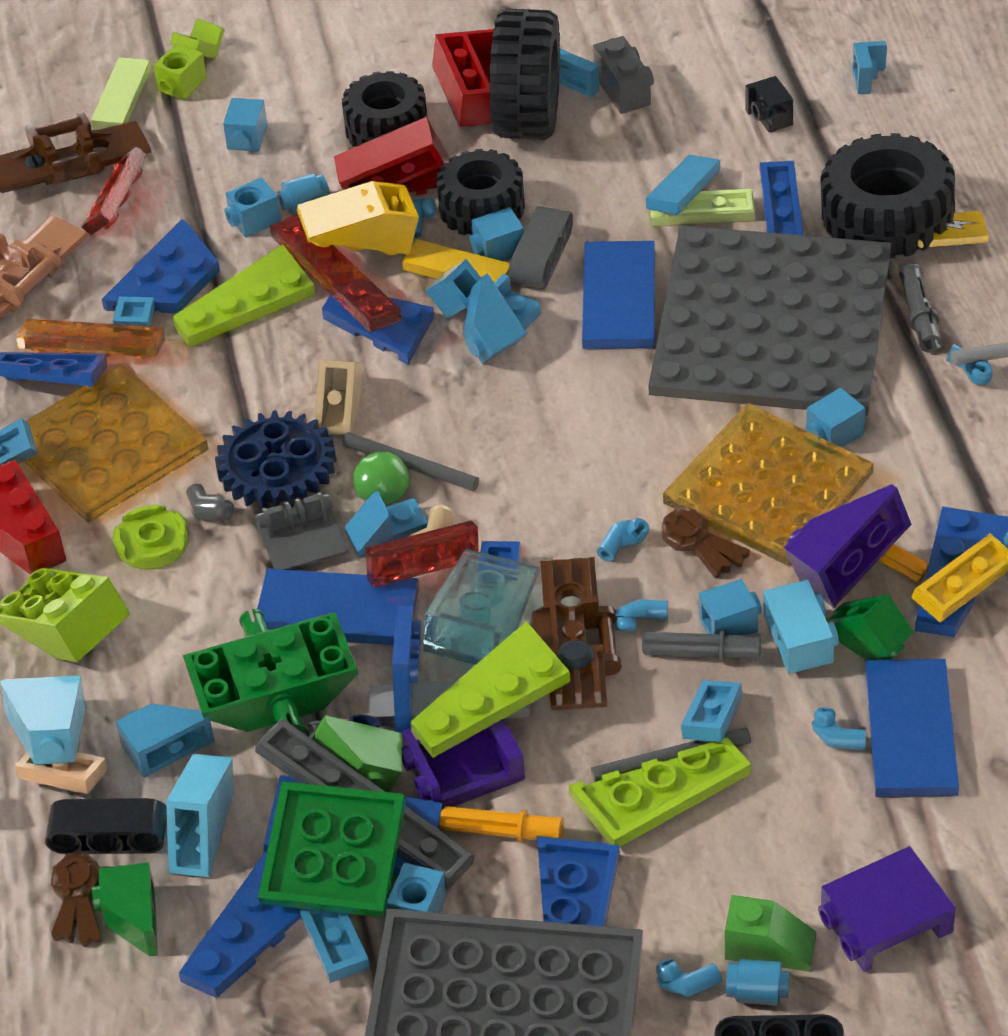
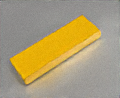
[402,239,510,282]
[911,533,1008,623]

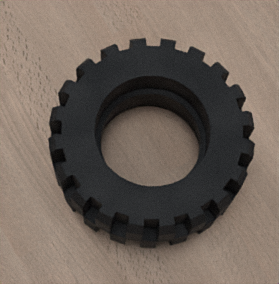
[490,8,560,140]
[821,133,955,259]

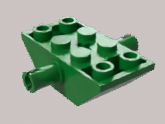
[183,609,358,734]

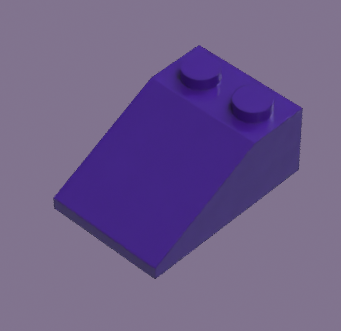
[784,484,912,608]

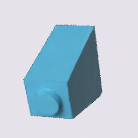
[1,675,86,765]
[166,754,233,878]

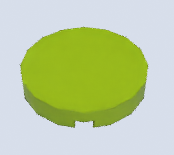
[113,505,189,570]

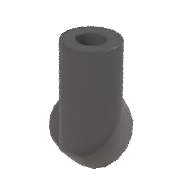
[186,484,234,521]

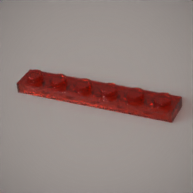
[270,215,402,333]

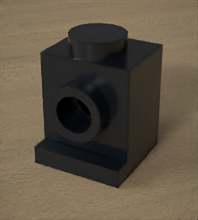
[745,76,794,132]

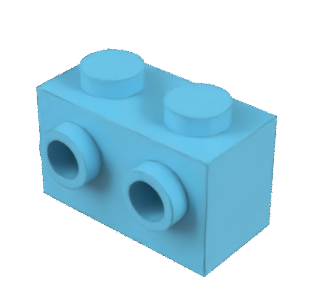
[763,579,839,674]

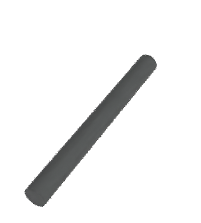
[343,432,479,491]
[591,727,751,782]

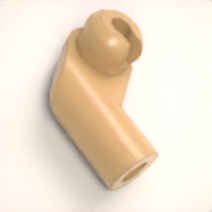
[409,504,454,552]

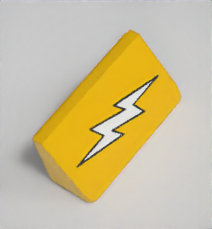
[917,211,989,248]

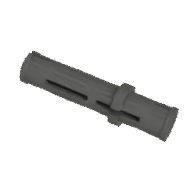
[899,263,943,353]

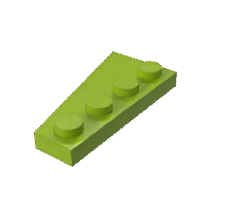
[172,244,316,347]
[410,621,571,758]
[569,737,751,847]

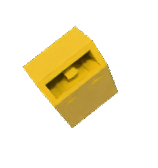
[297,181,419,255]

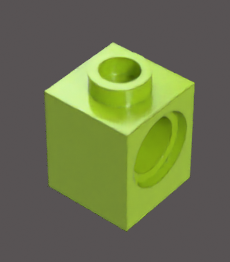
[153,43,207,100]

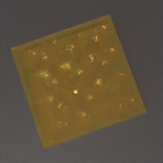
[24,363,209,524]
[663,403,874,567]

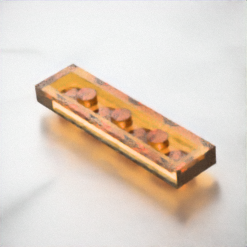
[17,318,165,359]

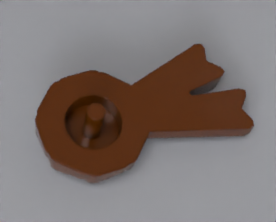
[661,507,750,579]
[51,853,102,947]

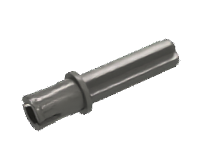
[642,630,761,662]

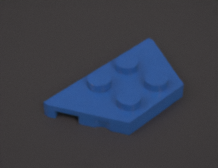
[101,219,220,313]

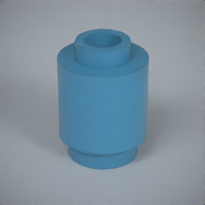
[277,173,330,215]
[726,959,790,1006]

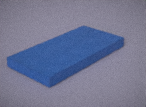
[582,241,655,349]
[254,569,419,645]
[865,659,959,797]

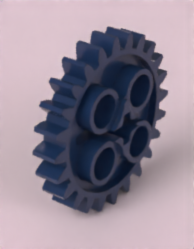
[215,410,337,510]

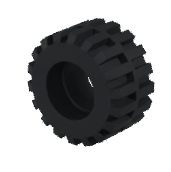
[342,71,428,147]
[437,149,525,236]

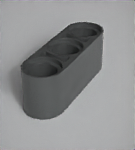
[509,206,573,289]

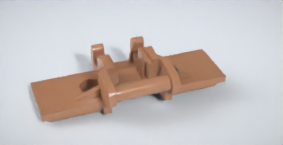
[0,215,88,320]

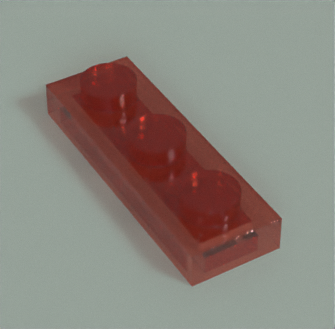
[81,147,147,236]
[366,520,479,588]

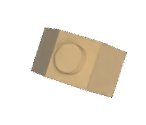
[315,359,364,435]

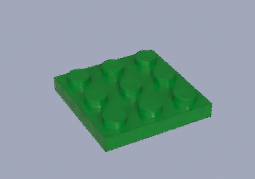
[258,781,406,918]

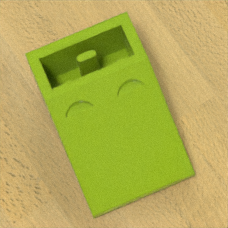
[0,568,131,662]

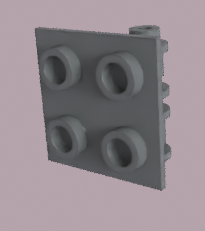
[255,492,349,570]

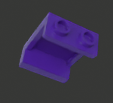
[402,719,525,810]
[818,846,956,972]

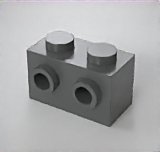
[593,36,654,114]

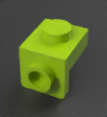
[169,18,225,59]

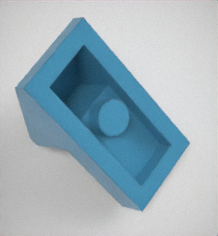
[345,491,428,557]

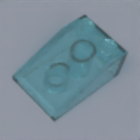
[423,549,539,665]

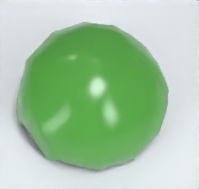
[353,452,410,506]

